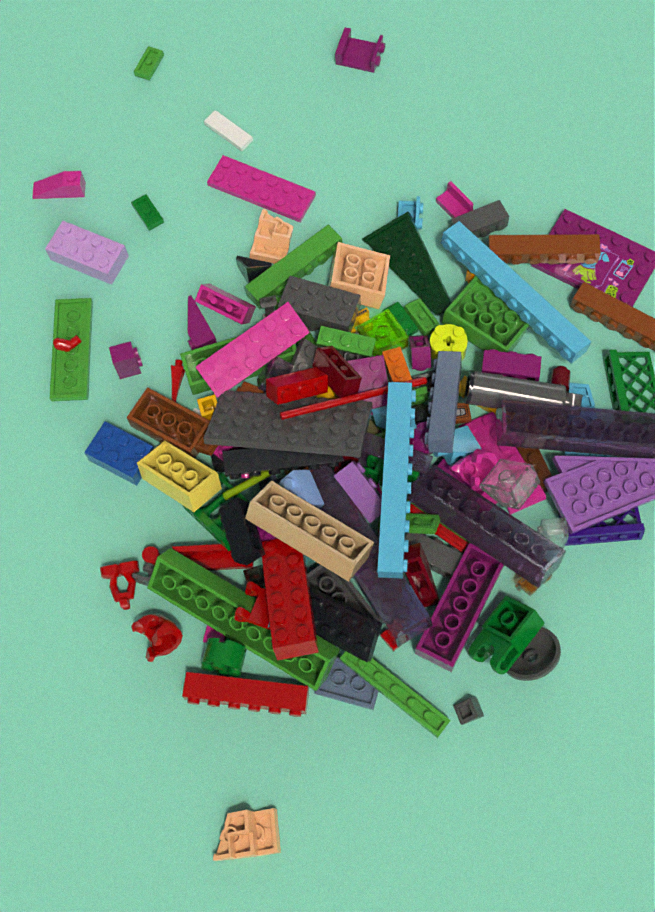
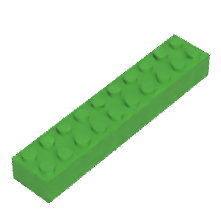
[147,548,340,691]

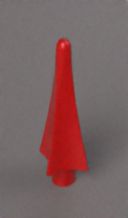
[171,360,185,402]

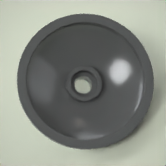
[506,627,561,681]

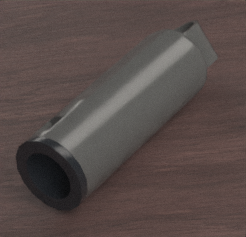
[464,370,583,417]

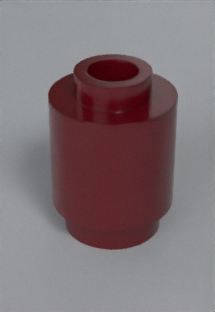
[550,366,571,392]

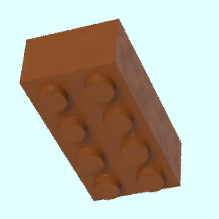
[127,387,210,458]

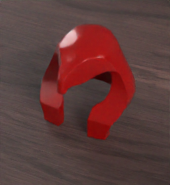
[131,614,183,662]

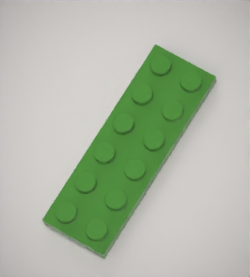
[49,298,93,401]

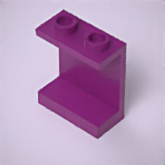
[335,27,386,73]

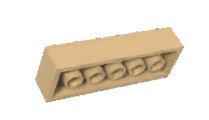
[245,481,374,582]

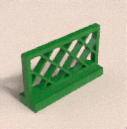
[603,349,655,426]

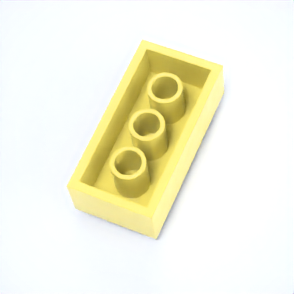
[137,441,222,512]

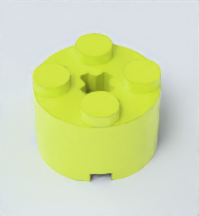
[430,324,468,361]

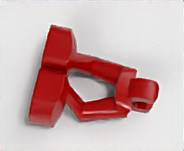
[100,561,140,610]

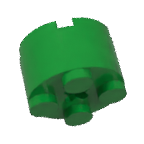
[201,638,247,677]

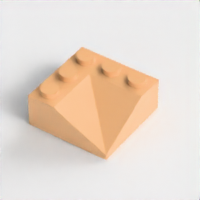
[328,242,390,309]

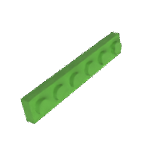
[339,651,451,738]

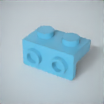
[398,196,424,229]

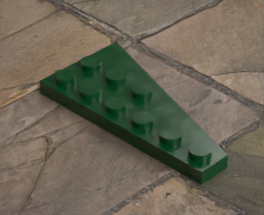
[362,212,452,316]

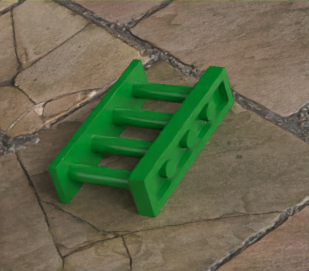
[182,469,250,551]

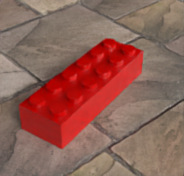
[262,539,319,661]

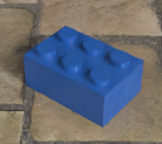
[84,422,154,486]

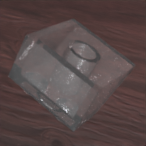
[479,459,540,510]

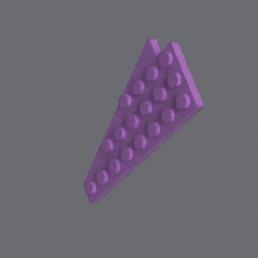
[543,455,655,535]

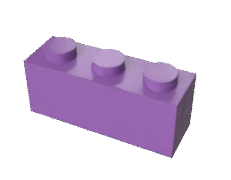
[334,460,382,523]

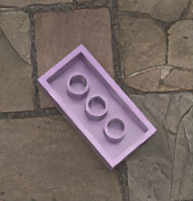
[45,221,129,285]

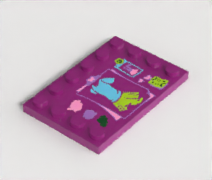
[531,209,655,307]

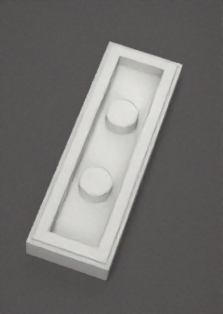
[204,110,253,151]

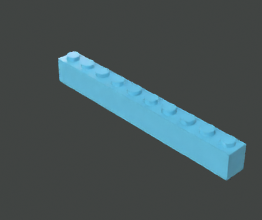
[441,221,591,364]
[377,382,416,579]

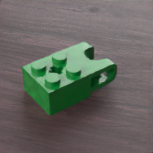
[468,596,545,675]

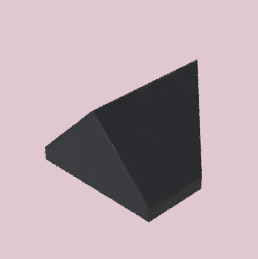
[236,256,272,283]

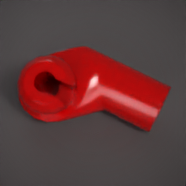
[53,335,82,352]

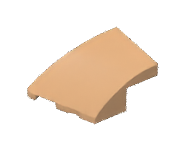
[250,209,293,264]
[213,808,281,861]

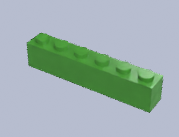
[245,224,342,309]

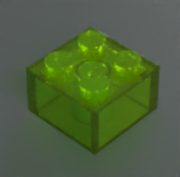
[357,309,409,357]

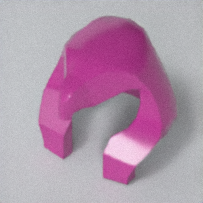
[449,449,500,491]

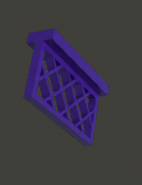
[558,507,645,546]

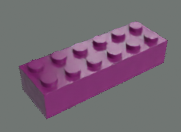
[415,543,506,672]

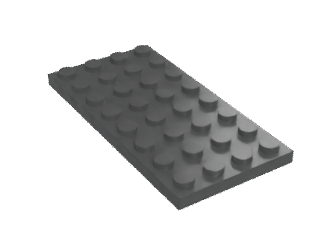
[204,390,373,457]

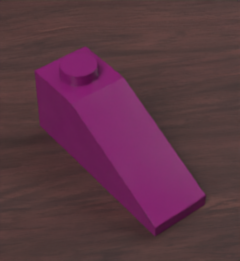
[187,295,217,350]

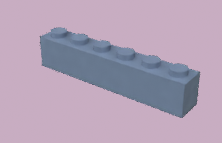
[425,351,462,453]

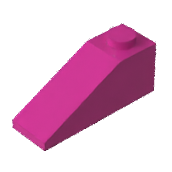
[32,171,86,199]

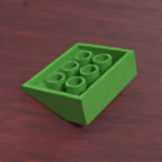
[442,276,530,352]

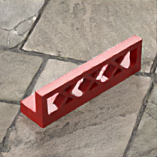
[172,544,254,571]

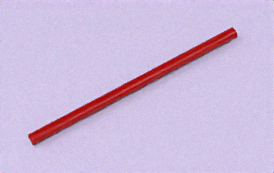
[280,377,427,420]

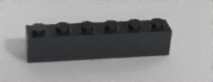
[222,448,344,480]

